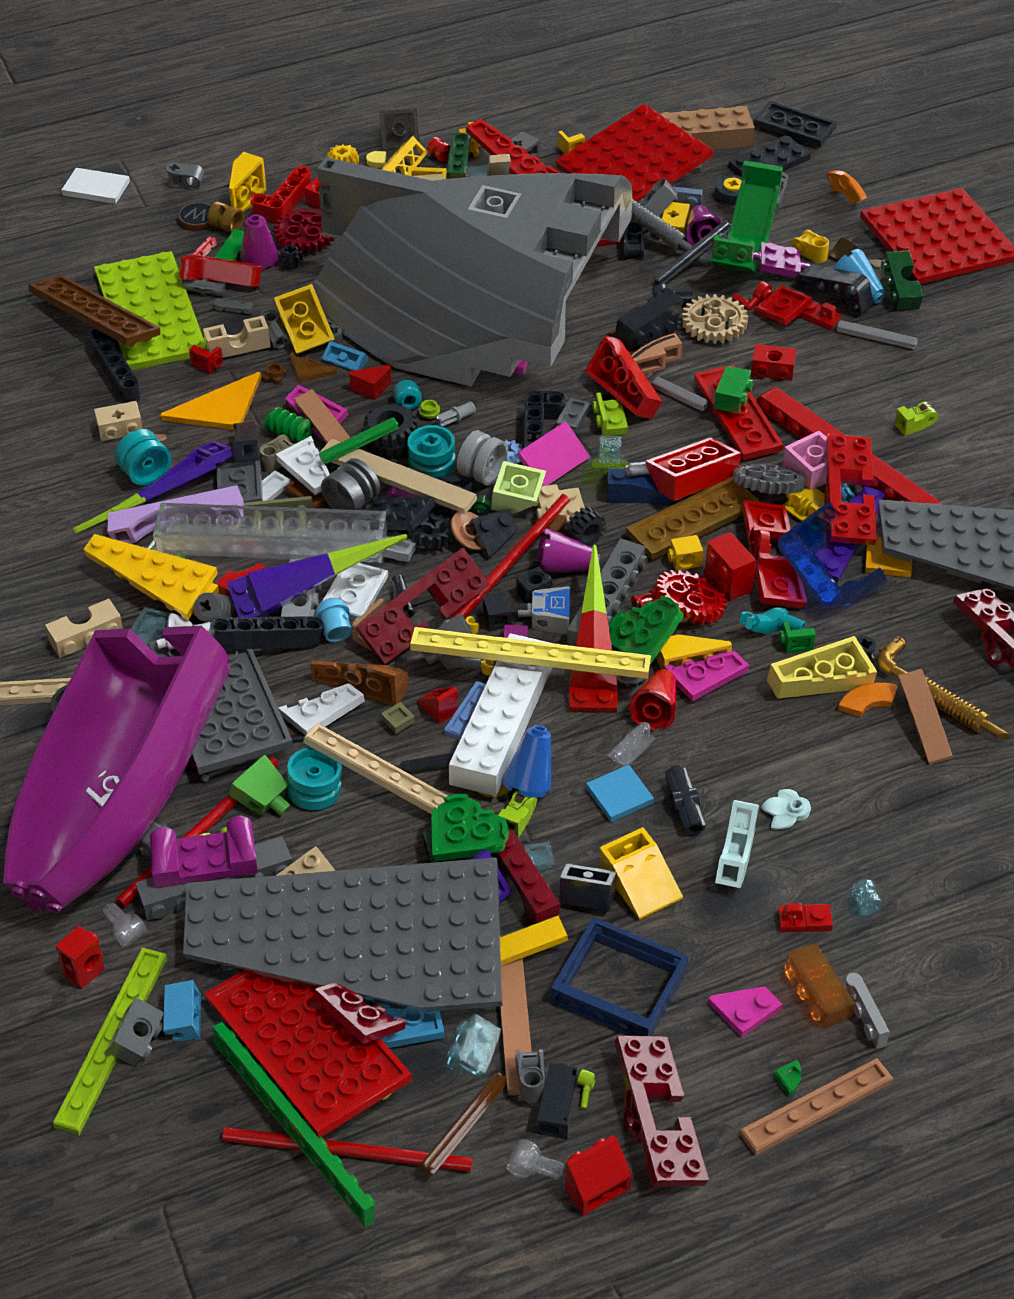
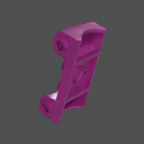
[150,816,258,888]

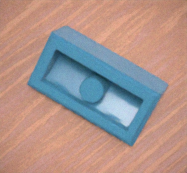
[322,341,369,371]

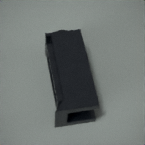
[233,421,260,462]
[537,1063,577,1140]

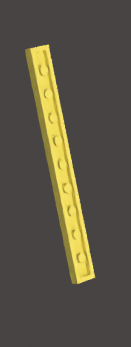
[410,627,651,679]

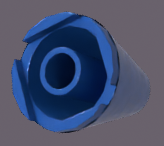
[502,725,551,797]

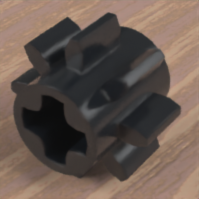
[278,245,303,270]

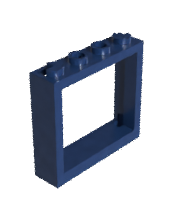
[551,917,688,1036]

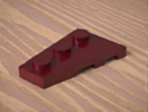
[313,982,407,1044]

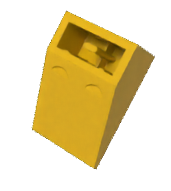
[599,827,683,920]

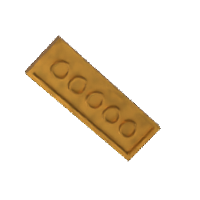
[626,477,760,560]

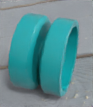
[408,425,455,478]
[115,429,171,485]
[287,747,342,810]

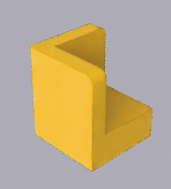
[557,131,585,154]

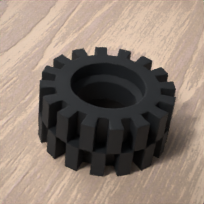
[564,506,606,547]

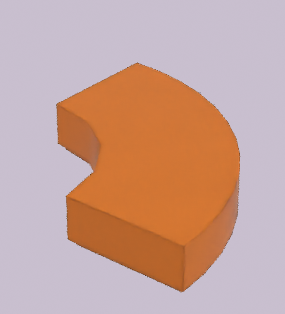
[826,170,867,204]
[838,683,898,717]

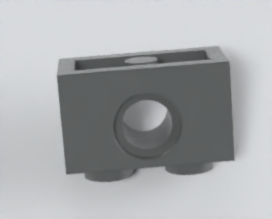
[106,997,164,1066]

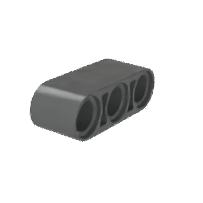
[630,178,677,232]

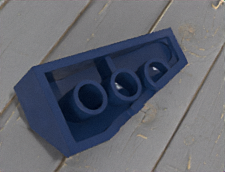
[607,469,695,504]

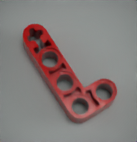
[250,166,312,224]
[179,255,262,286]

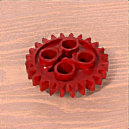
[654,570,727,625]

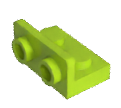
[592,393,628,436]

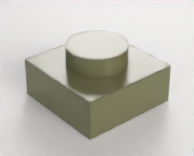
[381,702,415,734]

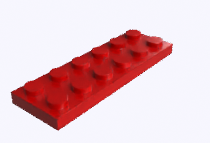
[694,364,783,460]

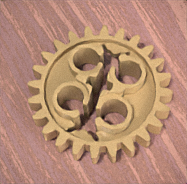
[682,294,748,344]

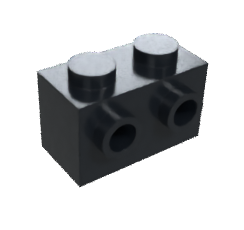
[559,863,616,911]

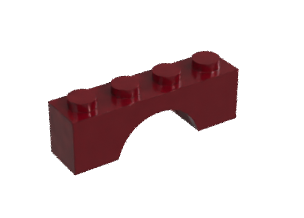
[490,830,560,925]

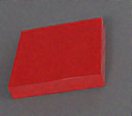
[755,285,813,326]

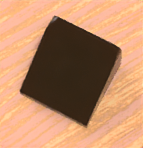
[828,237,857,262]

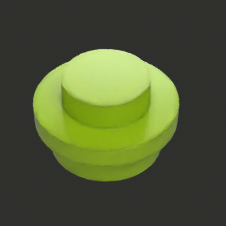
[419,400,440,419]

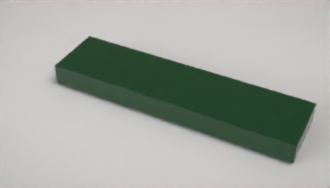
[446,133,471,179]

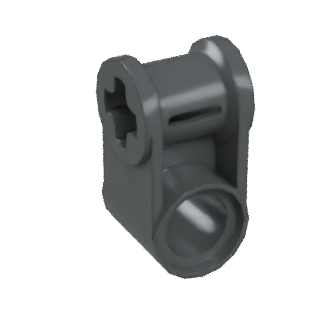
[166,163,204,190]
[515,1048,545,1103]

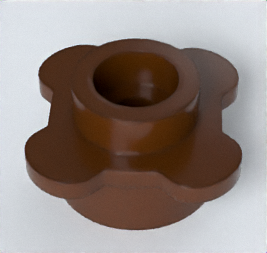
[263,363,287,382]

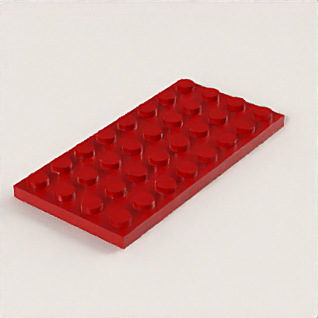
[204,970,412,1137]

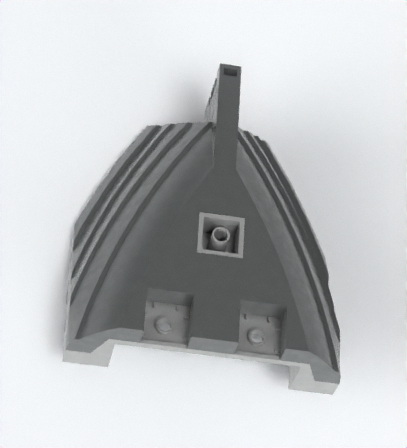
[313,157,632,387]

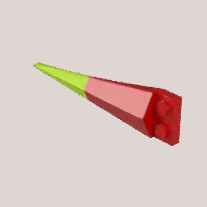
[569,544,617,713]

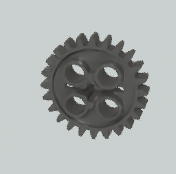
[733,464,805,494]

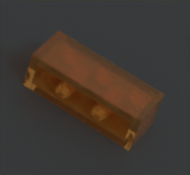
[784,942,855,1029]

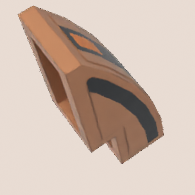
[631,333,682,374]

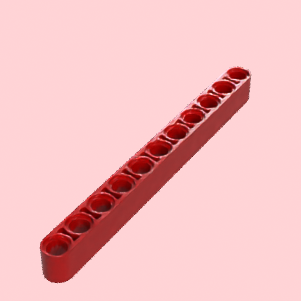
[756,387,941,504]

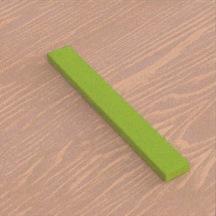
[53,947,167,1135]

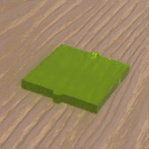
[591,458,628,469]

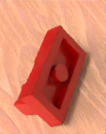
[797,301,841,330]
[778,903,833,933]

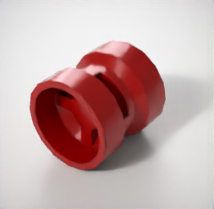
[427,137,450,162]

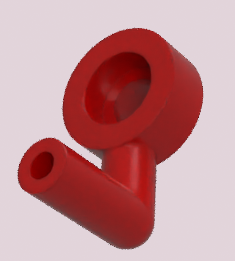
[732,282,772,311]

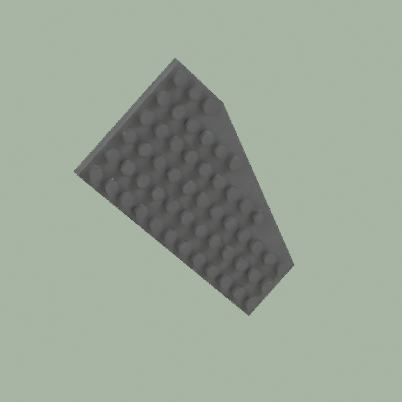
[877,500,1014,590]
[183,858,503,1012]

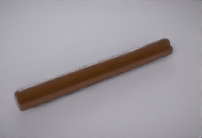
[421,1072,507,1175]

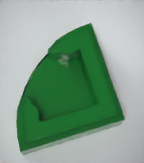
[774,1060,801,1097]

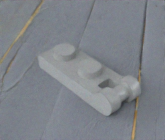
[843,973,889,1049]

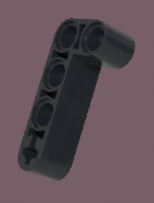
[795,265,873,317]
[524,391,565,448]

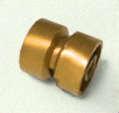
[207,202,244,233]

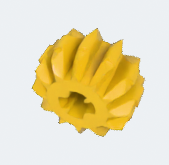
[327,144,359,164]

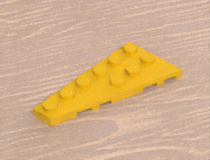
[84,534,218,621]

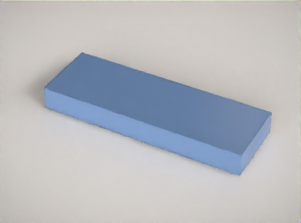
[444,681,486,740]

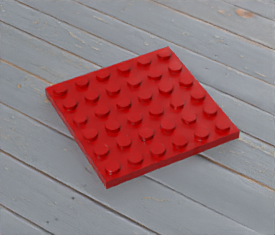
[555,104,714,202]
[860,188,1014,284]

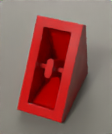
[349,365,391,400]
[417,686,458,724]

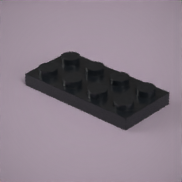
[753,101,837,147]
[728,135,811,177]

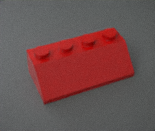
[646,437,741,500]

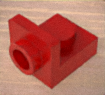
[189,345,223,374]

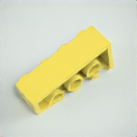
[767,636,877,699]

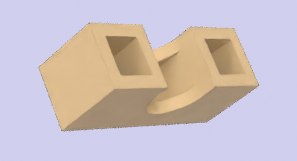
[203,316,270,358]
[45,599,123,658]

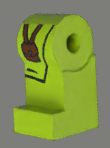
[894,402,939,436]
[499,790,537,838]

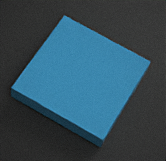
[586,765,654,822]

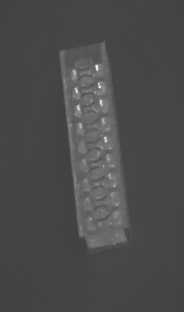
[153,503,387,563]

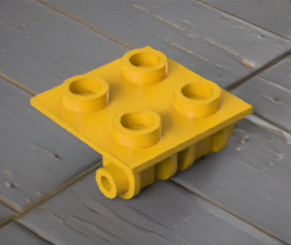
[783,488,829,530]

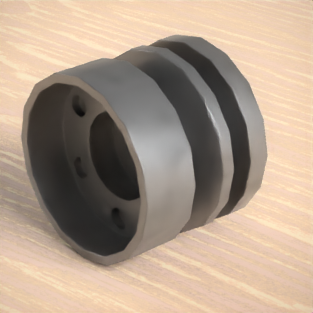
[321,458,380,517]

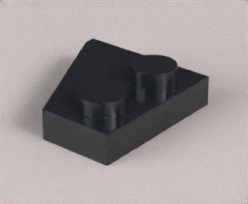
[469,509,518,560]

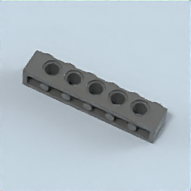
[567,539,647,646]

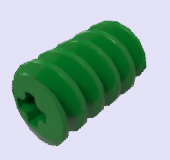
[263,407,311,443]

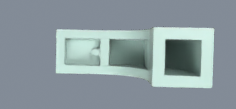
[715,800,759,888]

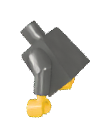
[423,613,495,676]

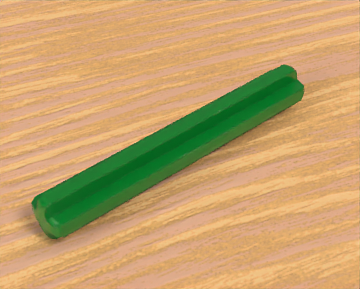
[319,418,399,464]

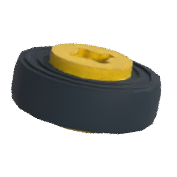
[715,176,742,204]

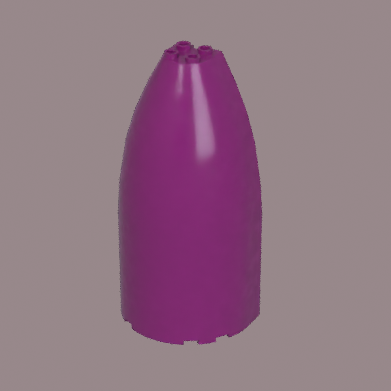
[3,625,231,913]

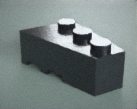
[614,287,683,349]

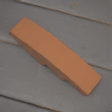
[898,669,953,765]

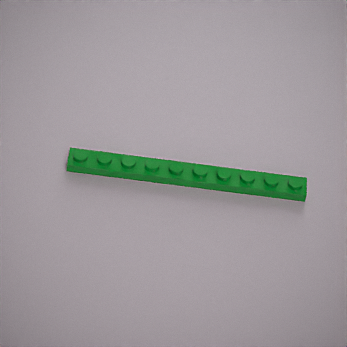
[213,1022,376,1228]

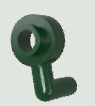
[455,495,491,517]

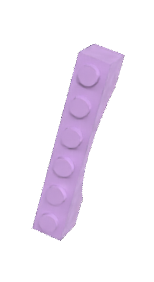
[107,485,244,544]

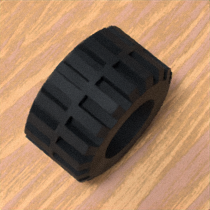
[363,403,417,459]

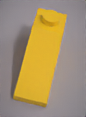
[656,635,732,669]

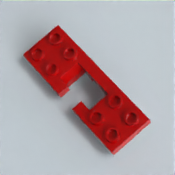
[824,434,877,545]
[741,500,807,609]

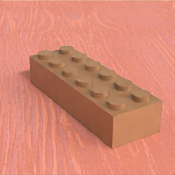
[661,106,755,150]

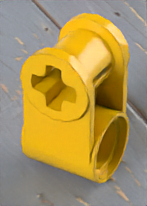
[791,230,829,263]

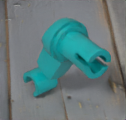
[739,607,806,635]

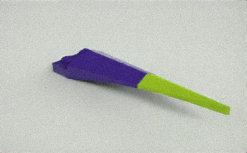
[73,440,234,534]
[226,534,407,617]

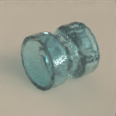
[850,879,883,916]

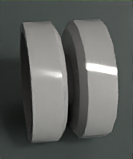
[457,430,508,486]

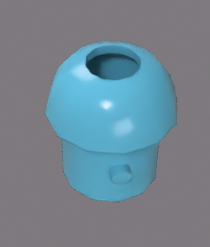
[315,598,352,642]

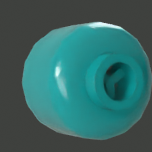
[393,380,422,410]

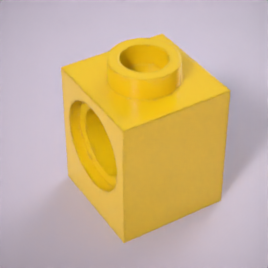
[667,535,703,571]

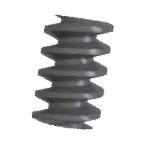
[194,592,238,622]

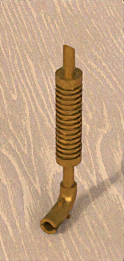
[877,636,1011,739]

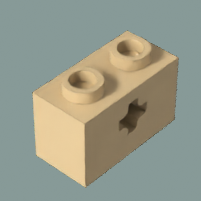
[94,401,143,441]

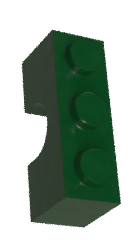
[881,250,923,311]

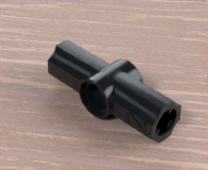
[665,765,706,837]

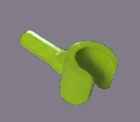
[577,1069,595,1110]

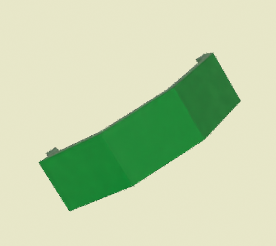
[710,161,783,274]

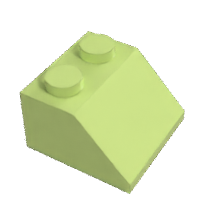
[491,461,546,514]

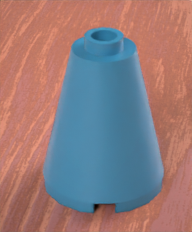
[833,249,885,304]

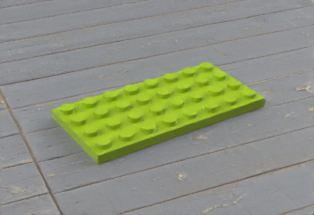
[94,251,207,371]

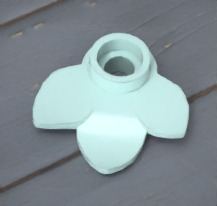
[761,789,811,830]

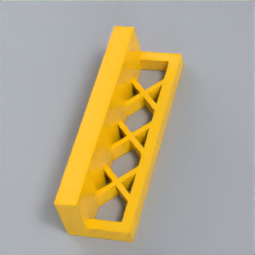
[382,136,428,175]

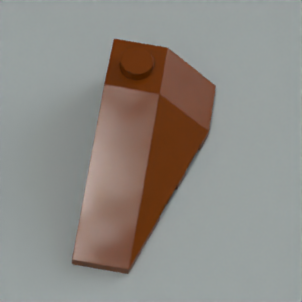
[310,660,409,706]

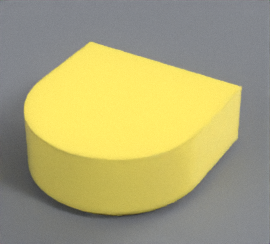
[366,151,386,168]

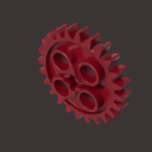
[274,208,335,254]

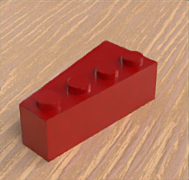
[584,336,663,419]

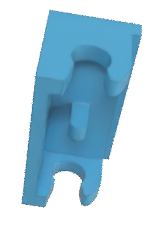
[163,980,201,1041]

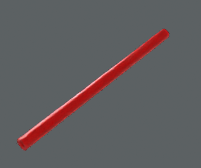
[449,494,570,619]
[115,756,279,908]
[222,1127,473,1172]

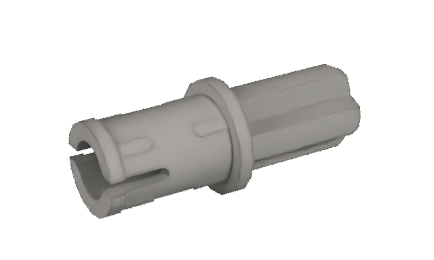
[436,401,476,427]

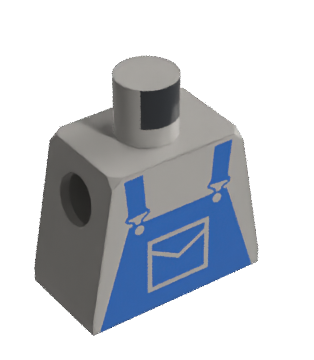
[518,587,570,634]

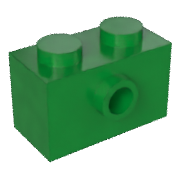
[714,366,753,414]

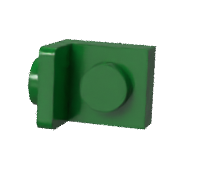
[778,621,816,654]

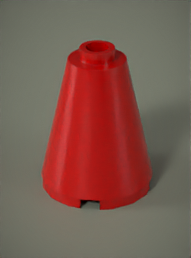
[628,669,676,731]

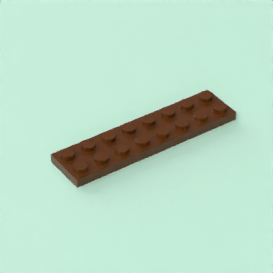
[28,275,160,346]

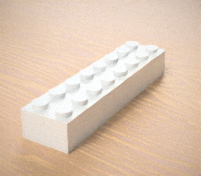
[449,633,554,796]

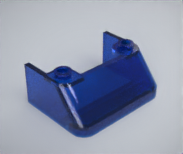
[778,501,887,609]

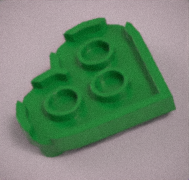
[609,596,683,664]
[431,794,509,862]

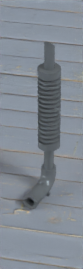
[631,199,730,264]

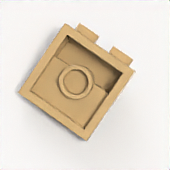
[534,484,585,529]

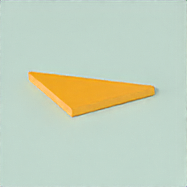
[161,372,261,430]

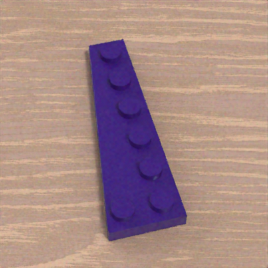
[800,486,886,584]

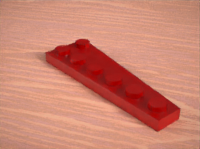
[466,119,560,174]

